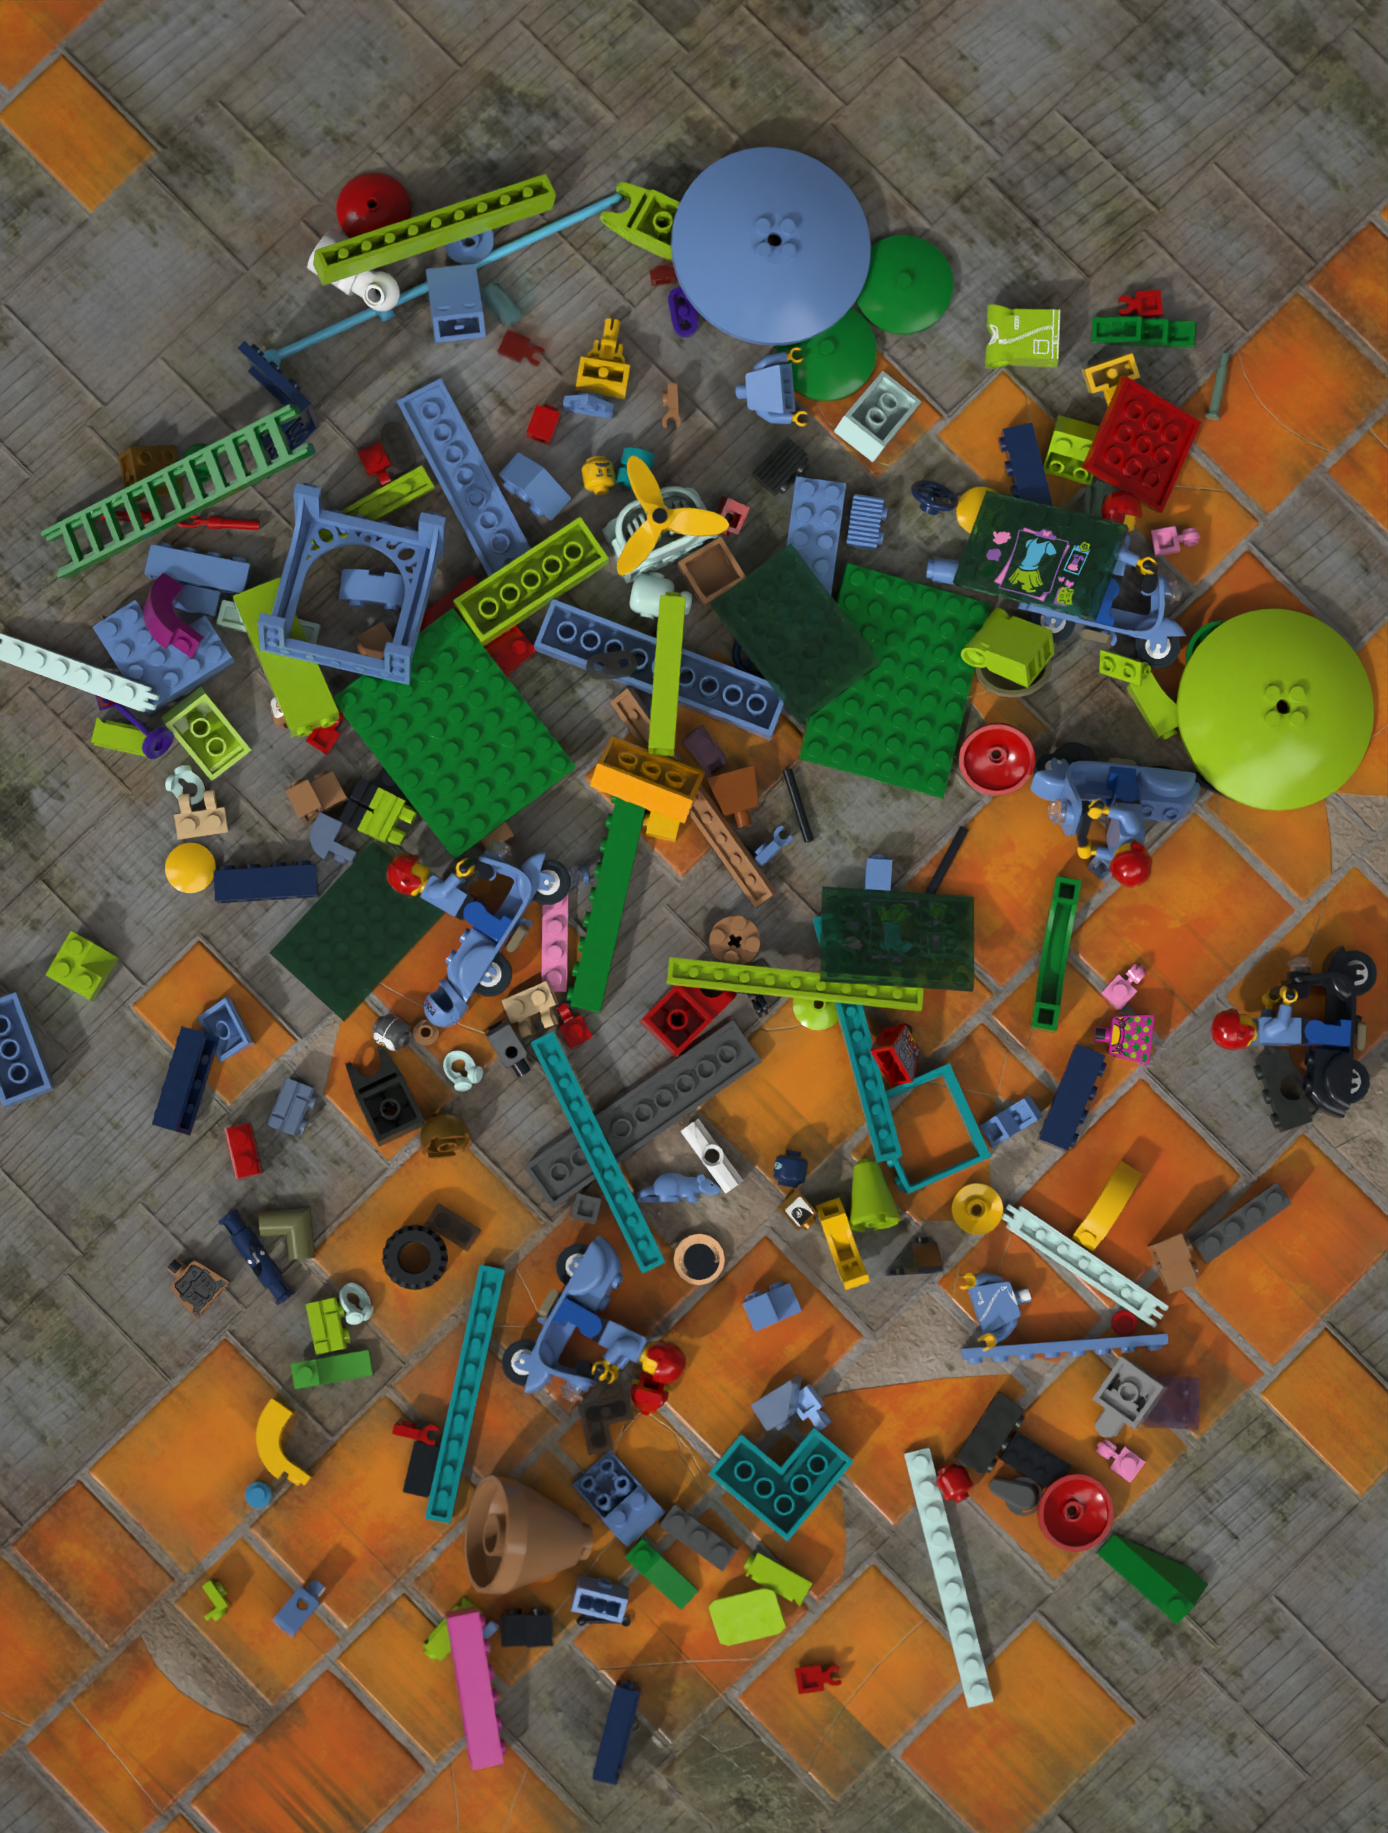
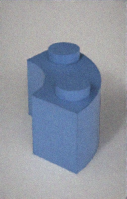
[339,569,412,612]

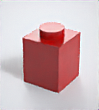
[526,404,561,446]

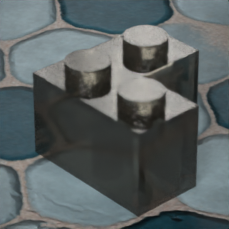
[578,1393,634,1456]

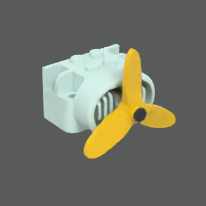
[602,456,729,584]

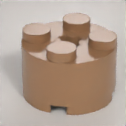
[709,916,761,965]

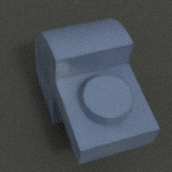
[310,812,358,865]

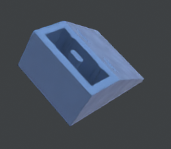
[426,264,486,345]
[572,1450,665,1547]

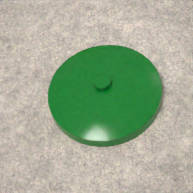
[855,235,953,335]
[776,308,877,402]

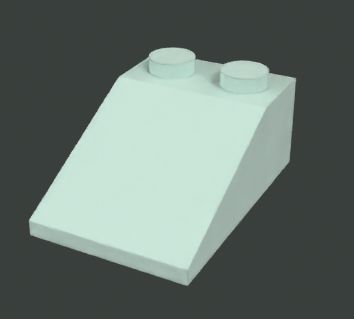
[834,371,922,462]

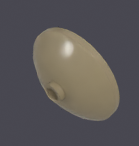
[976,659,1052,697]

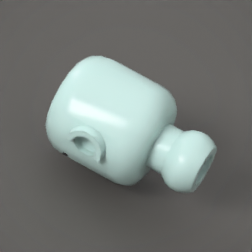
[630,572,693,620]

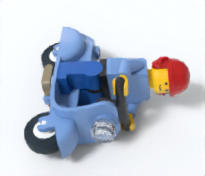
[1018,491,1187,669]
[1030,753,1200,888]
[386,839,570,1003]
[502,1235,687,1403]

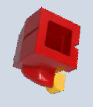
[630,1371,671,1415]

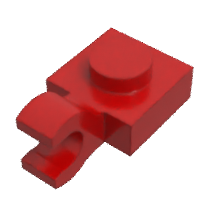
[357,442,391,487]
[306,712,345,756]
[556,1003,593,1049]
[392,1420,439,1445]

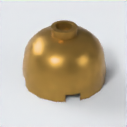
[420,1112,472,1159]

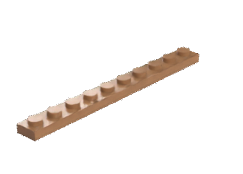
[610,686,777,908]

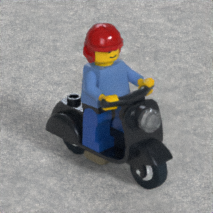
[1211,946,1377,1119]

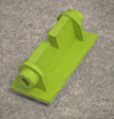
[1099,649,1151,686]

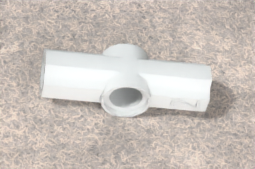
[681,1119,743,1194]

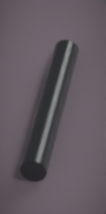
[782,768,814,843]
[925,826,968,898]

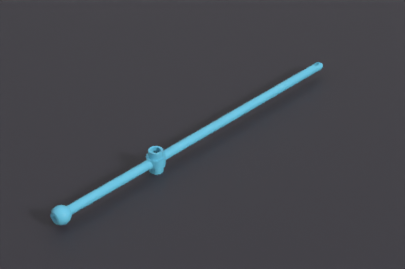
[263,193,622,366]

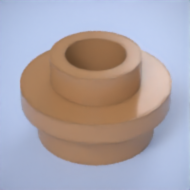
[413,1020,439,1046]

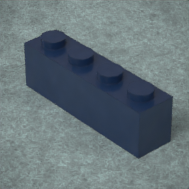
[998,422,1056,529]
[214,860,319,904]
[152,1026,220,1136]
[1037,1044,1107,1152]

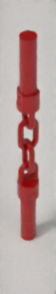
[99,510,260,531]

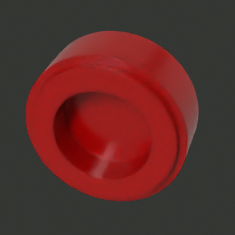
[1111,1310,1138,1336]

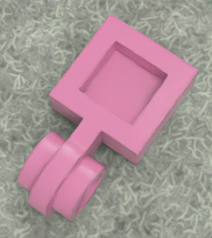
[1150,526,1200,557]
[1101,963,1147,1011]
[1096,1439,1145,1483]

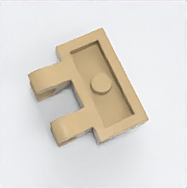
[174,790,229,840]
[501,981,559,1038]

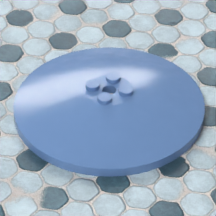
[671,147,871,346]

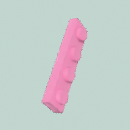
[542,894,568,993]

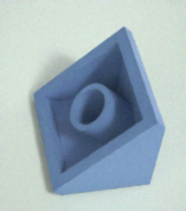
[197,996,256,1062]

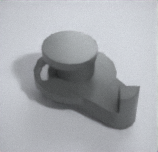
[989,1477,1042,1516]

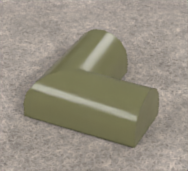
[259,1207,315,1260]

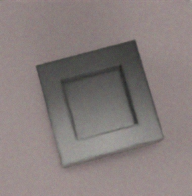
[571,1193,602,1224]

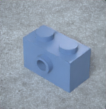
[571,1575,629,1623]

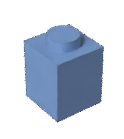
[864,855,892,893]

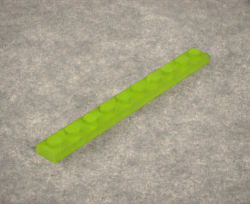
[666,957,924,1011]

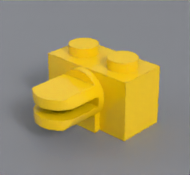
[1081,352,1140,405]

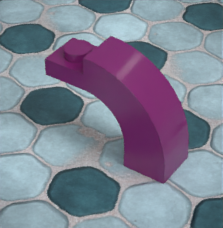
[143,573,204,659]

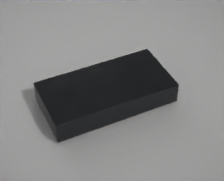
[403,1441,440,1498]

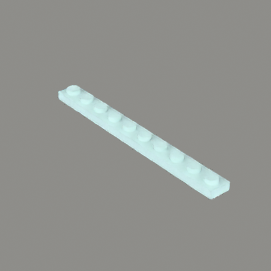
[904,1447,993,1708]

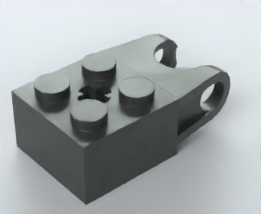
[345,1046,425,1147]

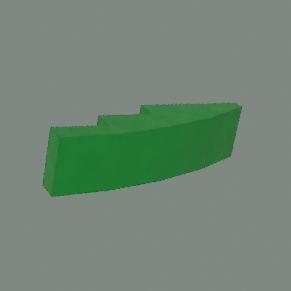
[1091,317,1197,348]

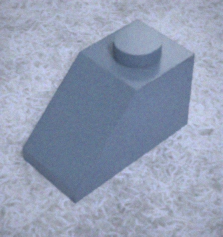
[751,1374,802,1431]

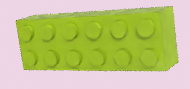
[453,517,609,647]

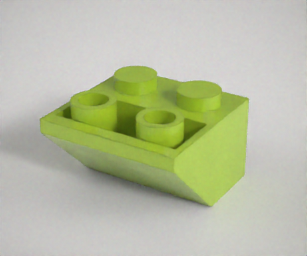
[1043,415,1099,485]

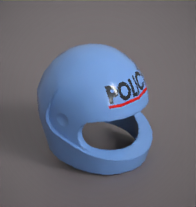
[424,978,469,1028]

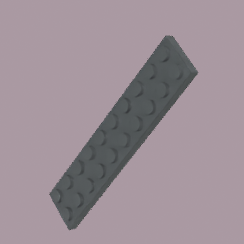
[524,1020,762,1209]

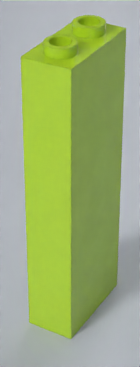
[233,577,339,738]
[648,592,686,757]

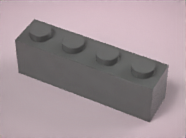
[1190,1182,1292,1263]

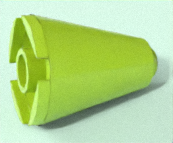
[850,1158,901,1232]

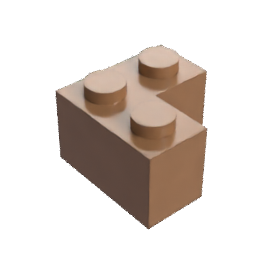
[285,771,348,824]
[1147,1234,1200,1294]

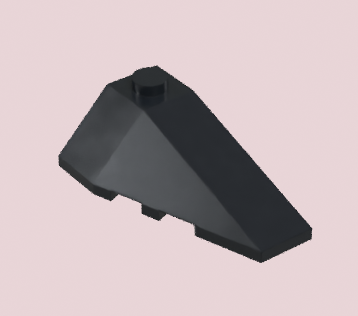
[886,1237,944,1276]

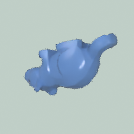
[636,1172,721,1203]

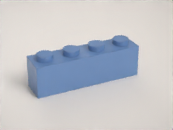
[144,542,252,595]

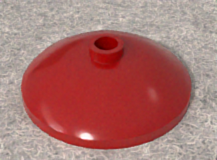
[336,173,411,238]
[959,723,1035,795]
[1037,1474,1114,1552]

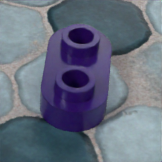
[668,287,698,338]

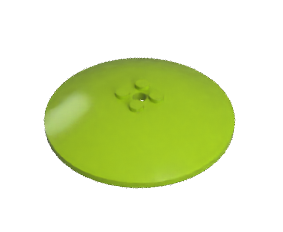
[1177,609,1374,811]

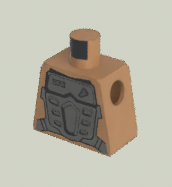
[167,1258,231,1319]

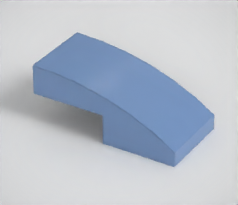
[173,583,222,617]

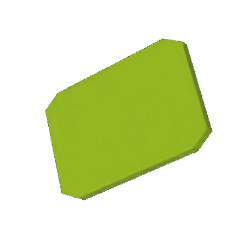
[708,1587,786,1646]

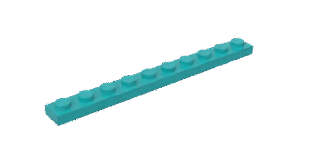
[812,912,902,1163]
[530,1031,665,1274]
[425,1265,505,1524]

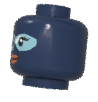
[773,1150,808,1188]

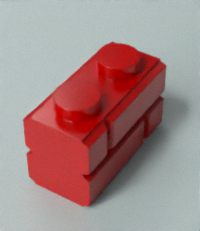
[224,1123,263,1180]

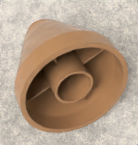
[464,1476,593,1594]

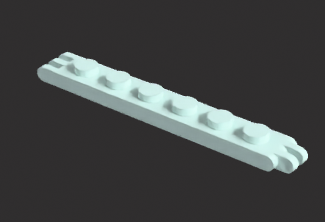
[0,632,160,712]
[1002,1204,1169,1328]

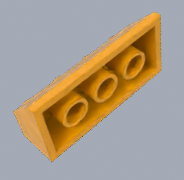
[590,735,706,823]

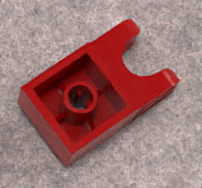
[639,960,737,1057]

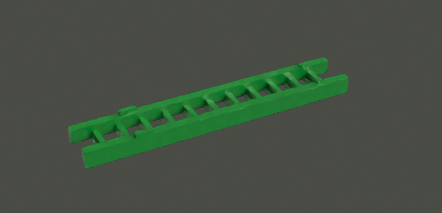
[41,404,316,578]

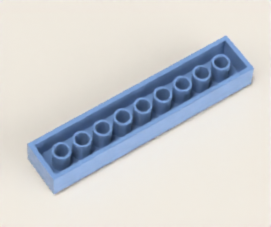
[534,599,789,741]

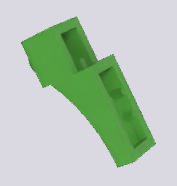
[290,1350,373,1389]

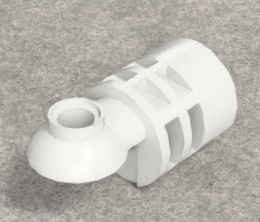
[307,229,400,311]

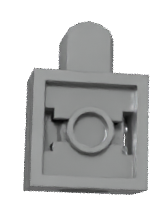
[1092,1357,1168,1437]

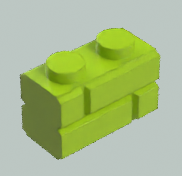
[305,1298,351,1355]

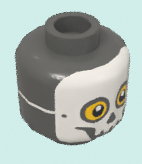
[372,1014,412,1051]

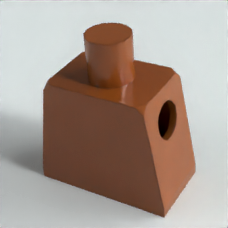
[707,765,758,829]

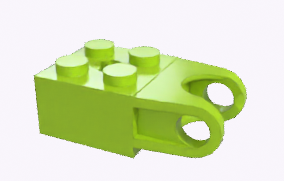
[599,182,680,263]

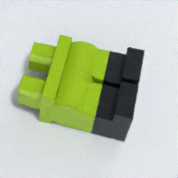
[338,777,417,846]

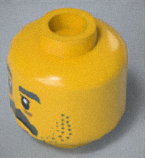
[581,456,616,495]

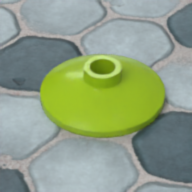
[793,998,839,1030]

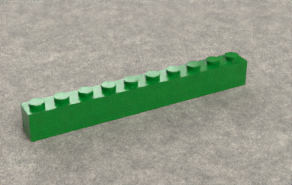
[567,795,646,1014]

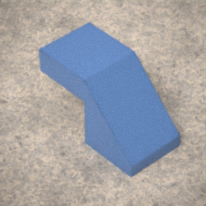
[980,1095,1043,1147]

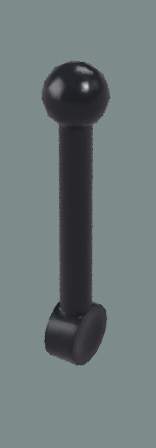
[576,1616,631,1627]

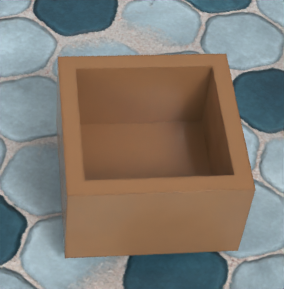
[678,537,747,610]

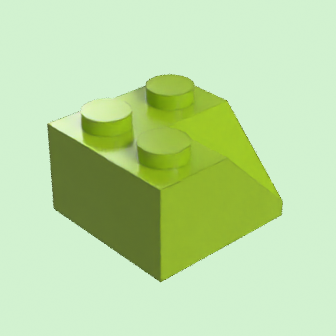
[45,931,119,1002]

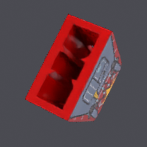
[870,1023,920,1086]

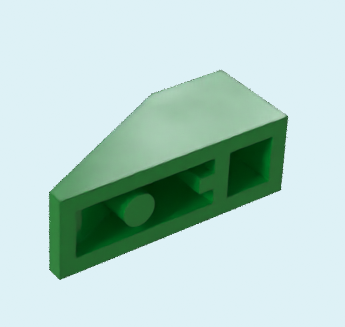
[625,1537,699,1610]

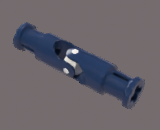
[218,1209,296,1306]

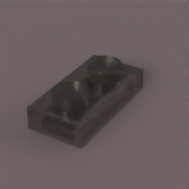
[425,1203,482,1252]

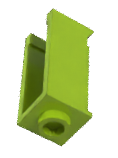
[91,718,151,757]
[743,1552,812,1606]
[422,1596,484,1662]

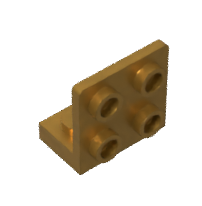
[118,445,184,503]

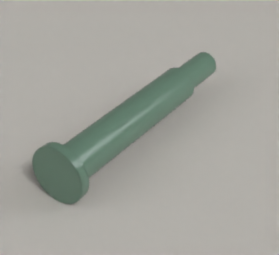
[1205,353,1229,420]

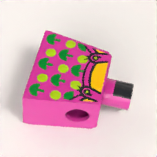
[1093,1015,1154,1065]

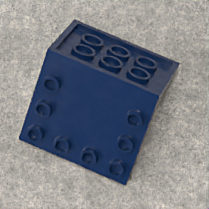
[238,341,320,479]

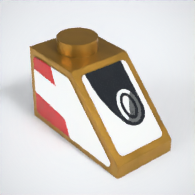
[777,1189,817,1231]

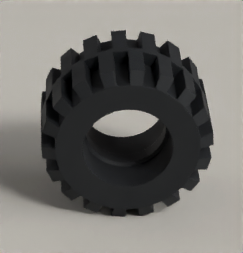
[382,1225,448,1290]

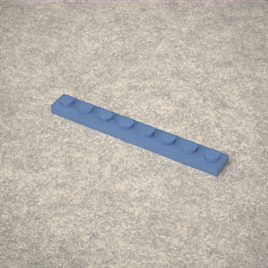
[960,1334,1169,1364]

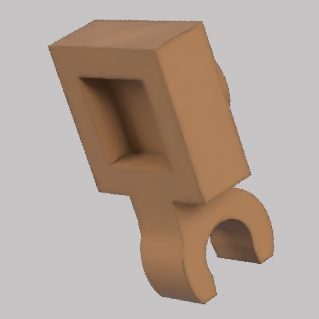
[662,383,681,430]

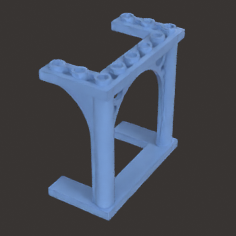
[258,483,446,685]

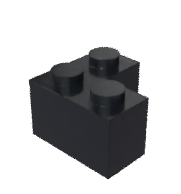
[500,1607,554,1648]

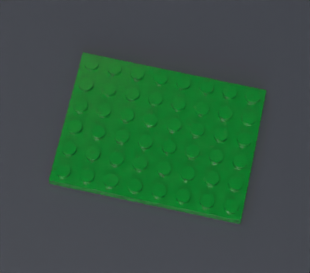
[798,563,991,799]
[333,608,577,860]

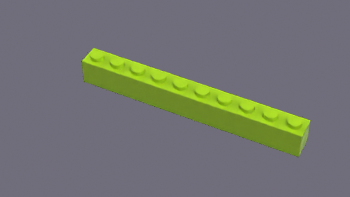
[313,174,556,286]

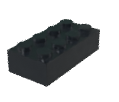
[999,1431,1072,1488]

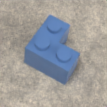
[498,452,571,521]
[742,1280,802,1332]

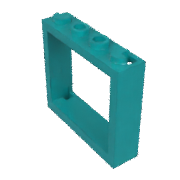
[885,1063,991,1195]

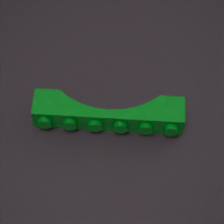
[1029,876,1082,1033]

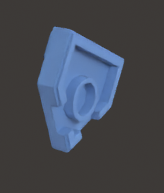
[563,391,614,419]

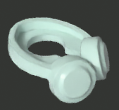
[165,765,205,805]
[443,1050,483,1092]
[339,1283,374,1325]

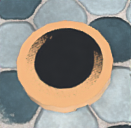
[674,1234,725,1285]

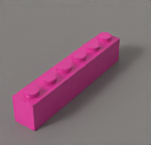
[445,1606,506,1770]

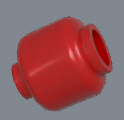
[935,1463,973,1504]

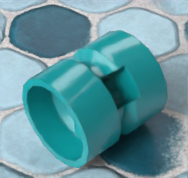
[616,447,655,489]

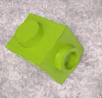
[202,1579,230,1621]

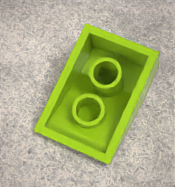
[161,686,251,781]

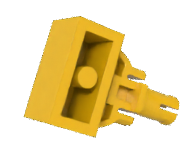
[575,318,630,400]

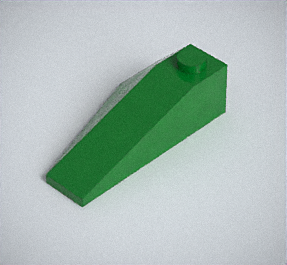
[1096,1534,1208,1625]

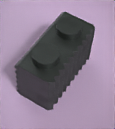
[753,436,809,496]

